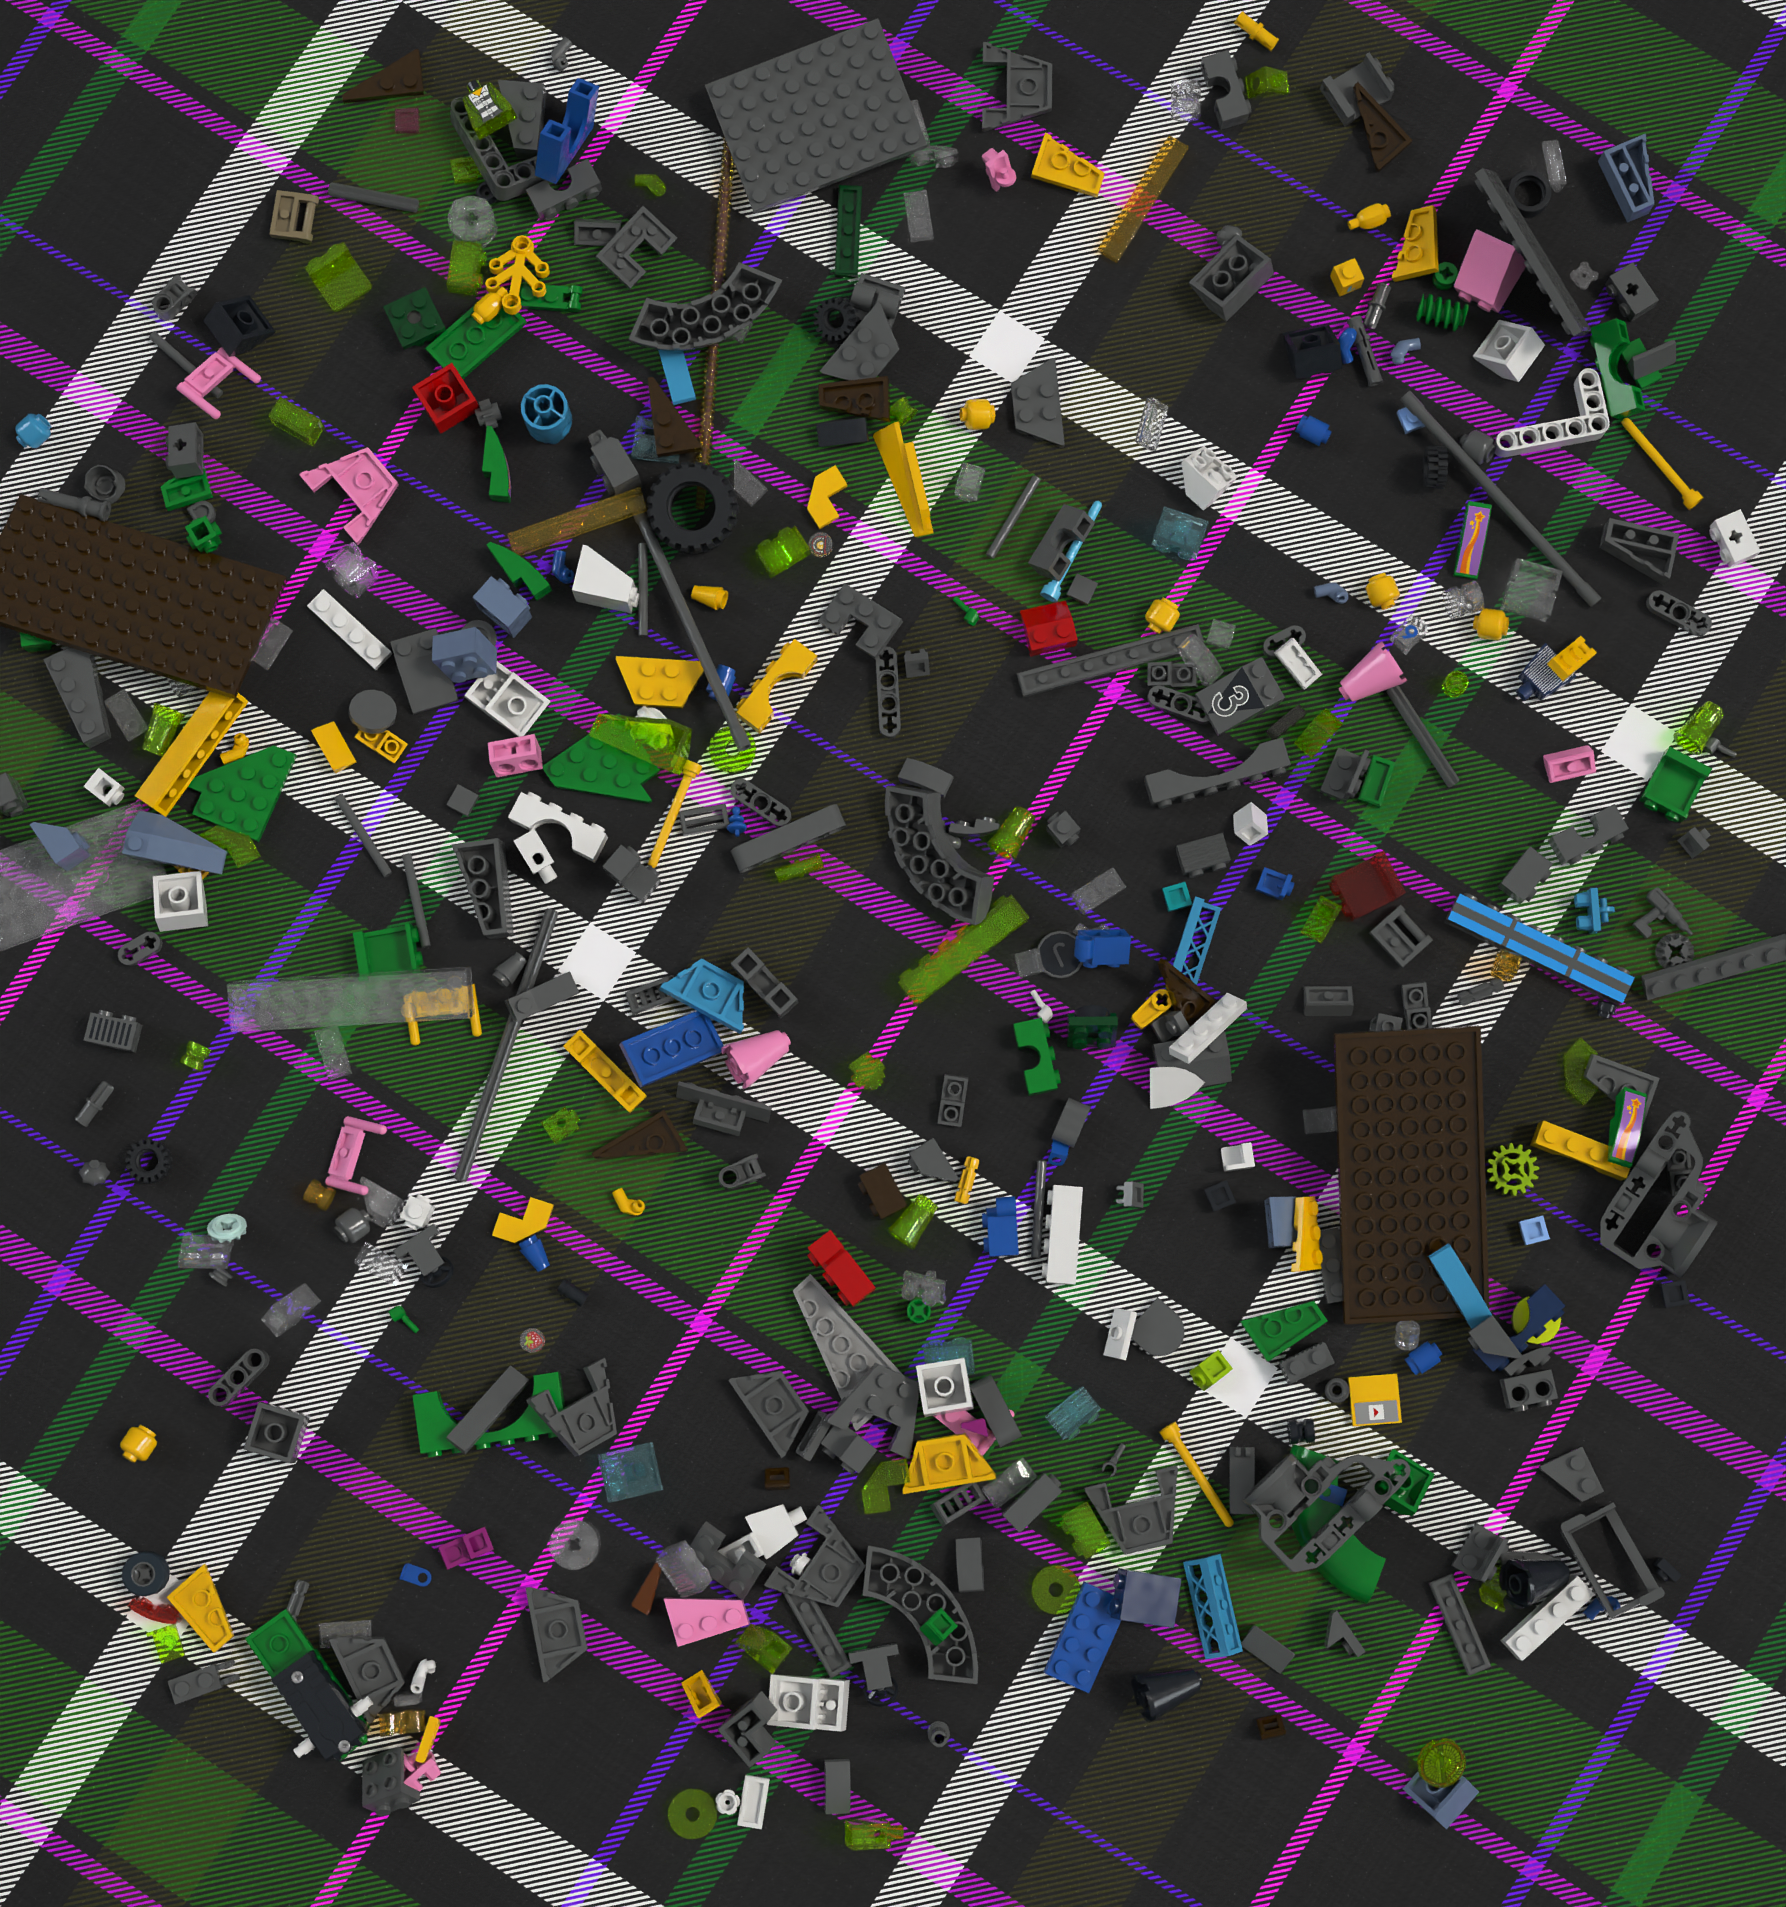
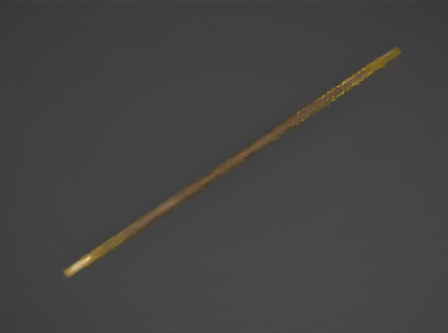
[695,137,735,510]

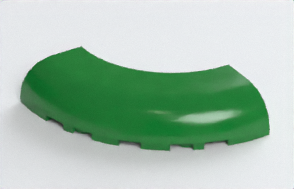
[1290,1444,1386,1604]

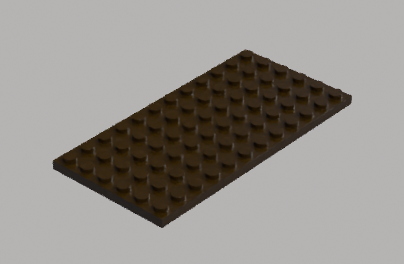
[0,494,287,699]
[1333,1025,1489,1324]

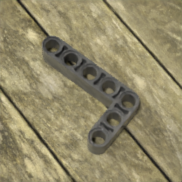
[450,97,551,201]

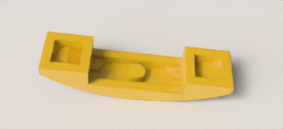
[563,1030,647,1113]

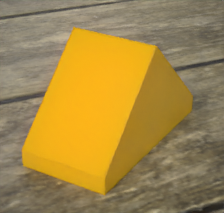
[681,1670,722,1719]

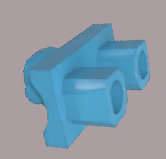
[1574,888,1615,934]

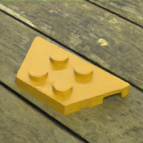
[616,656,704,709]
[903,1433,996,1494]

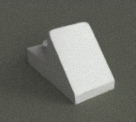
[718,1532,764,1564]

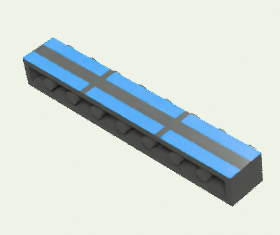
[1444,893,1635,1006]

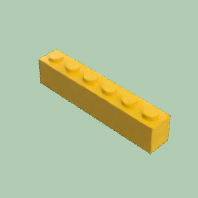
[135,692,249,817]

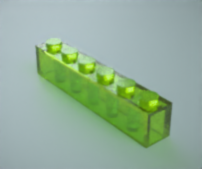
[898,894,1029,1007]

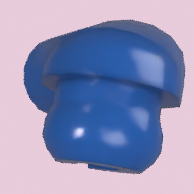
[1338,328,1357,364]
[552,550,574,584]
[1582,1596,1621,1621]

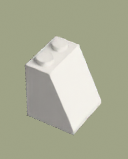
[572,545,639,613]

